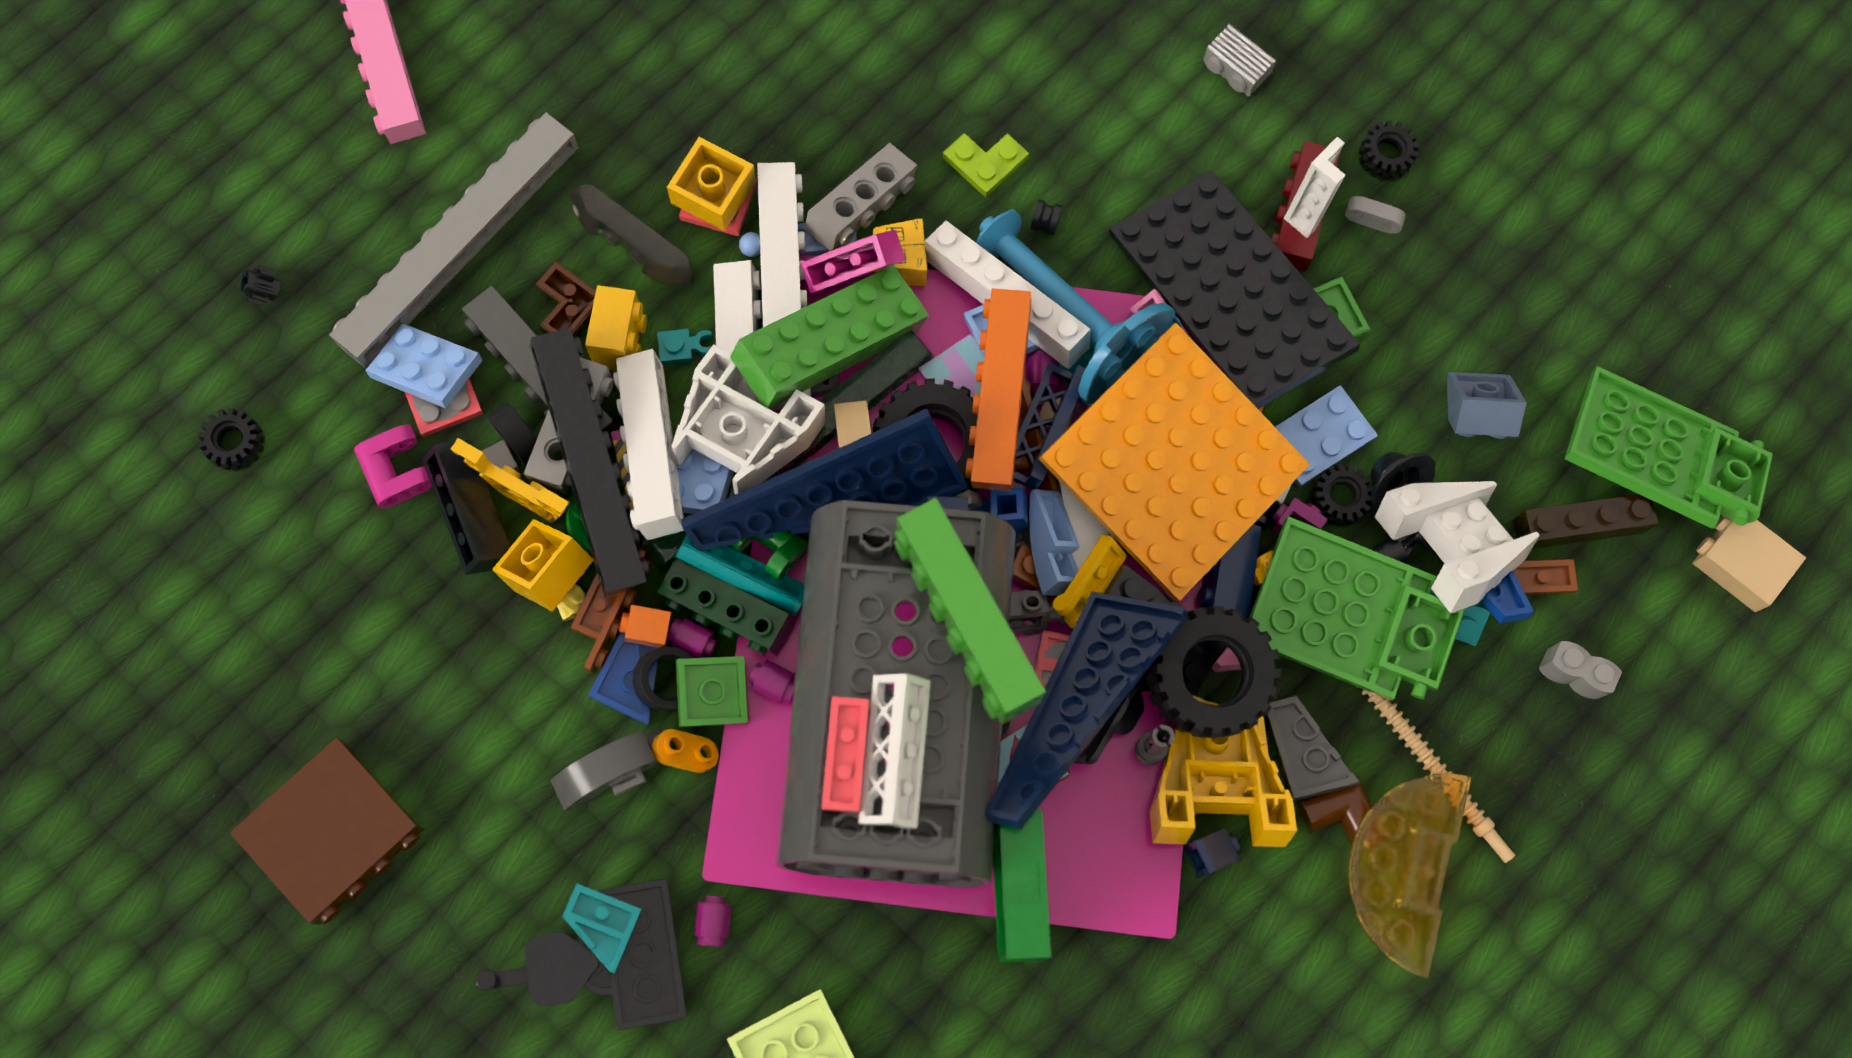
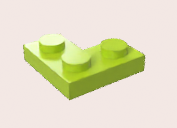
[943,133,1029,198]

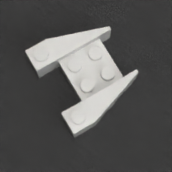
[672,344,826,495]
[1375,481,1540,613]

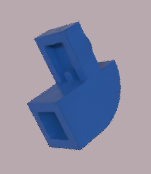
[972,487,1028,535]

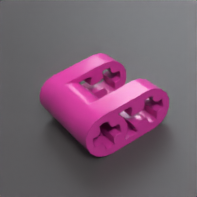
[354,425,433,508]

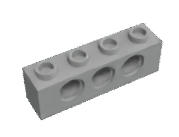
[804,143,917,251]
[524,357,614,494]

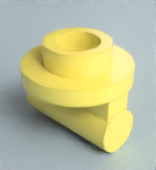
[557,584,585,621]

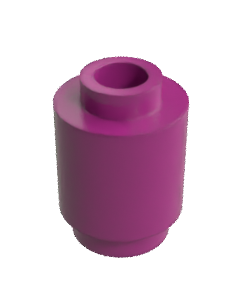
[1027,350,1060,398]
[666,618,718,658]
[749,660,795,704]
[694,896,732,947]

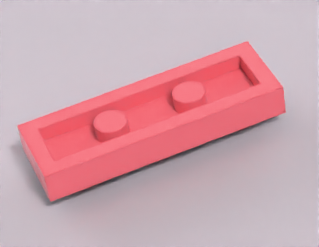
[822,696,869,813]

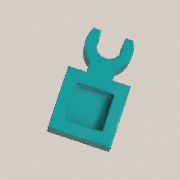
[657,328,713,366]

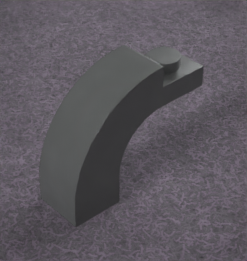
[550,727,672,811]

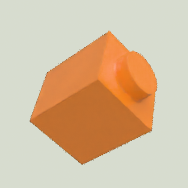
[619,605,671,648]

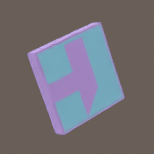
[918,333,984,399]

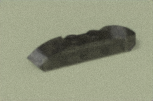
[570,184,692,285]

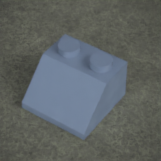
[1447,372,1527,439]

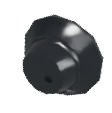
[1370,452,1435,511]

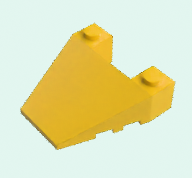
[1150,724,1297,847]

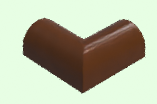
[536,261,596,338]
[1296,776,1387,852]

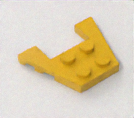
[451,438,569,523]

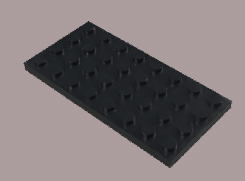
[1109,171,1360,409]

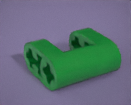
[730,530,809,580]

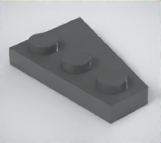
[1266,696,1359,801]

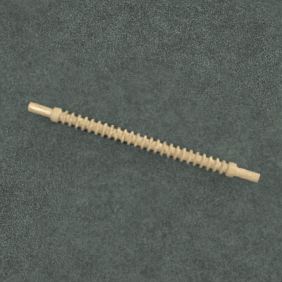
[1356,686,1515,863]

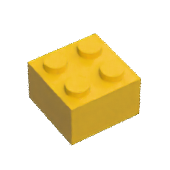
[667,137,756,231]
[585,285,647,371]
[492,519,594,612]

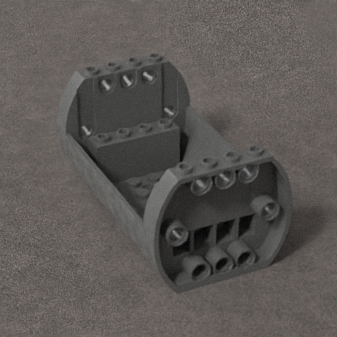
[776,500,1016,887]

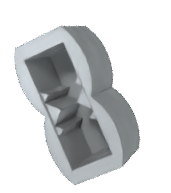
[1539,641,1622,699]

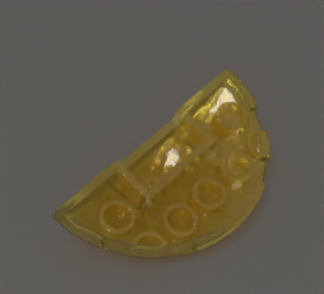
[1348,773,1471,979]

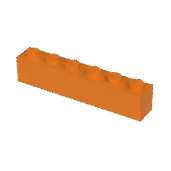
[966,288,1032,492]

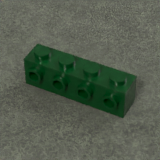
[657,558,796,656]

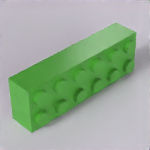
[730,265,929,409]
[894,498,1046,725]

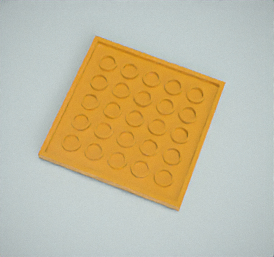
[1038,322,1310,602]

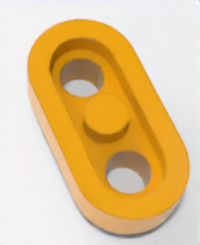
[652,729,719,773]

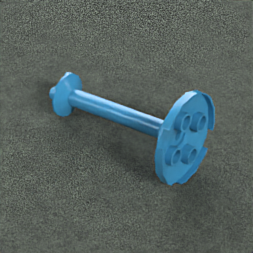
[976,209,1181,407]

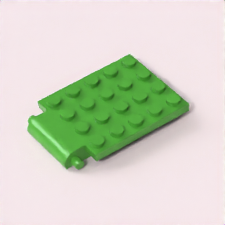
[1565,366,1773,529]
[1249,517,1465,701]

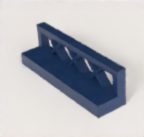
[1013,362,1086,490]

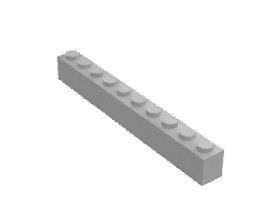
[329,112,578,369]

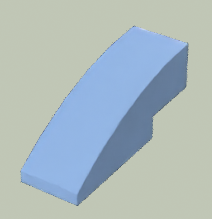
[1029,489,1080,595]

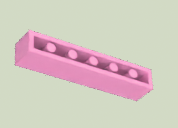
[340,0,426,144]

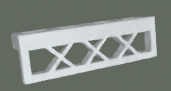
[1284,137,1345,238]
[859,673,931,829]

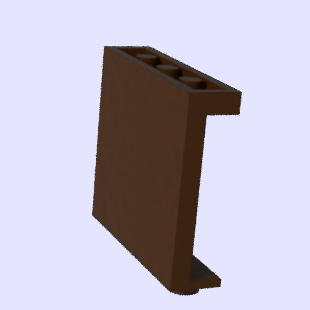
[230,737,424,925]

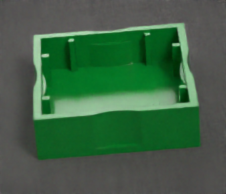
[993,809,1051,964]

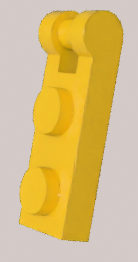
[1053,534,1127,629]

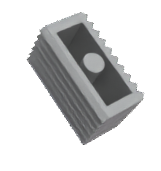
[1203,24,1277,96]

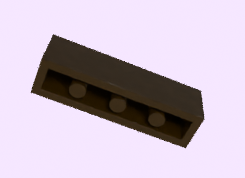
[1512,494,1659,549]

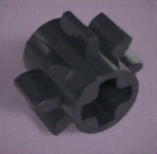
[240,264,281,306]

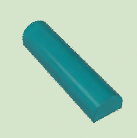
[675,534,805,616]

